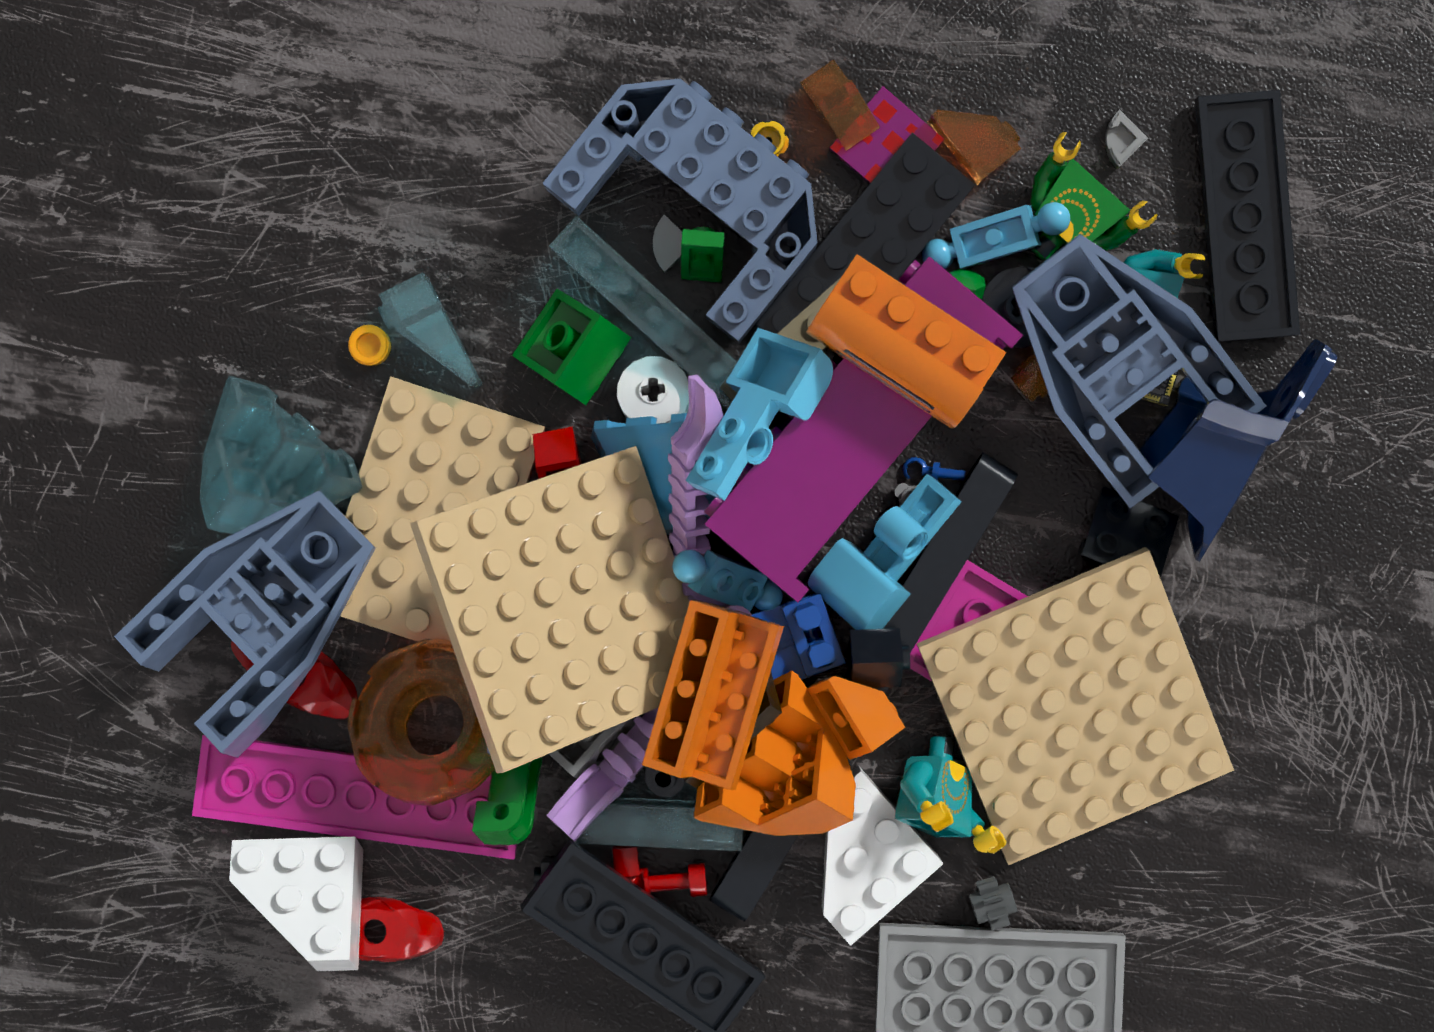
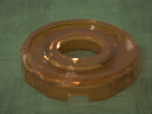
[347,639,495,806]

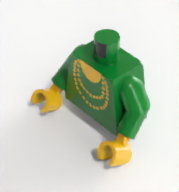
[1030,132,1158,261]

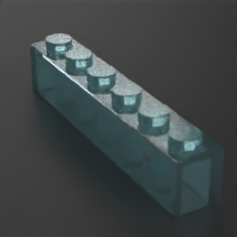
[549,215,737,410]

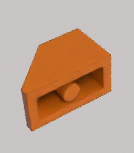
[807,676,905,760]

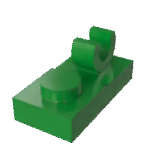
[681,227,724,282]

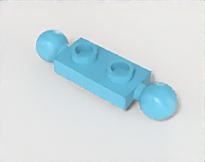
[922,202,1070,269]
[672,550,783,612]

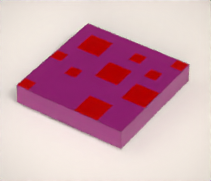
[829,86,944,185]

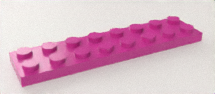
[192,735,518,860]

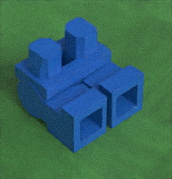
[751,593,845,680]

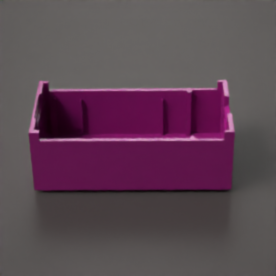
[704,256,1023,602]

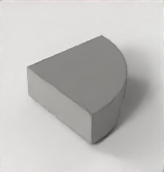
[1105,109,1148,169]
[653,215,682,273]

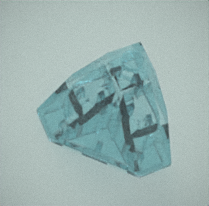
[199,376,363,534]

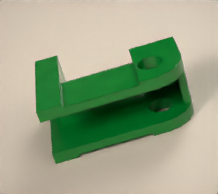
[463,738,543,845]

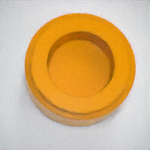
[348,325,391,366]

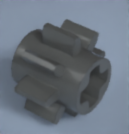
[969,876,1018,931]

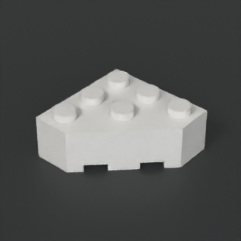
[821,765,943,946]
[229,837,363,971]

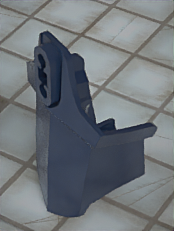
[1138,339,1337,562]

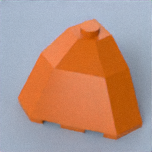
[694,671,856,836]

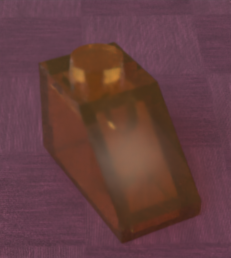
[928,109,1021,185]

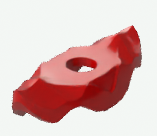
[231,641,358,719]
[359,897,444,962]

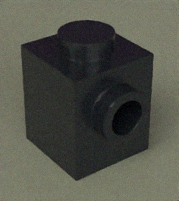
[848,628,910,688]

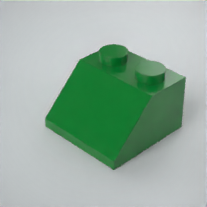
[512,289,632,405]

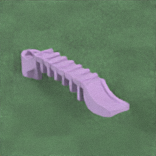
[668,375,731,607]

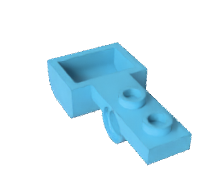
[685,328,833,501]
[808,474,962,630]

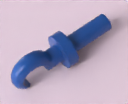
[902,457,966,481]

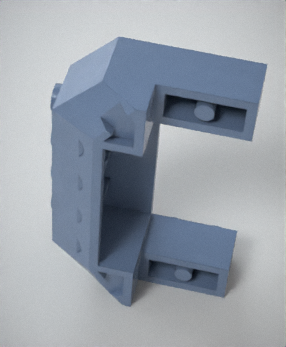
[543,78,817,345]

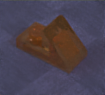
[800,59,880,151]

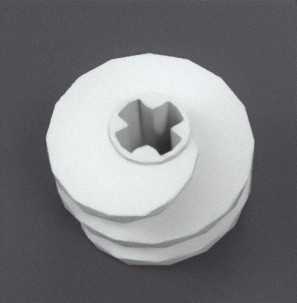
[617,356,689,424]

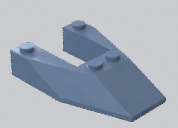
[1012,234,1266,508]
[114,490,376,758]

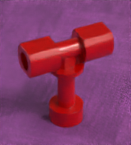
[613,842,707,897]

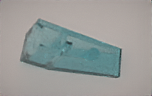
[378,272,483,388]

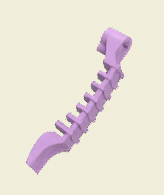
[547,605,752,842]

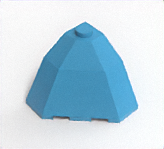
[591,413,715,535]

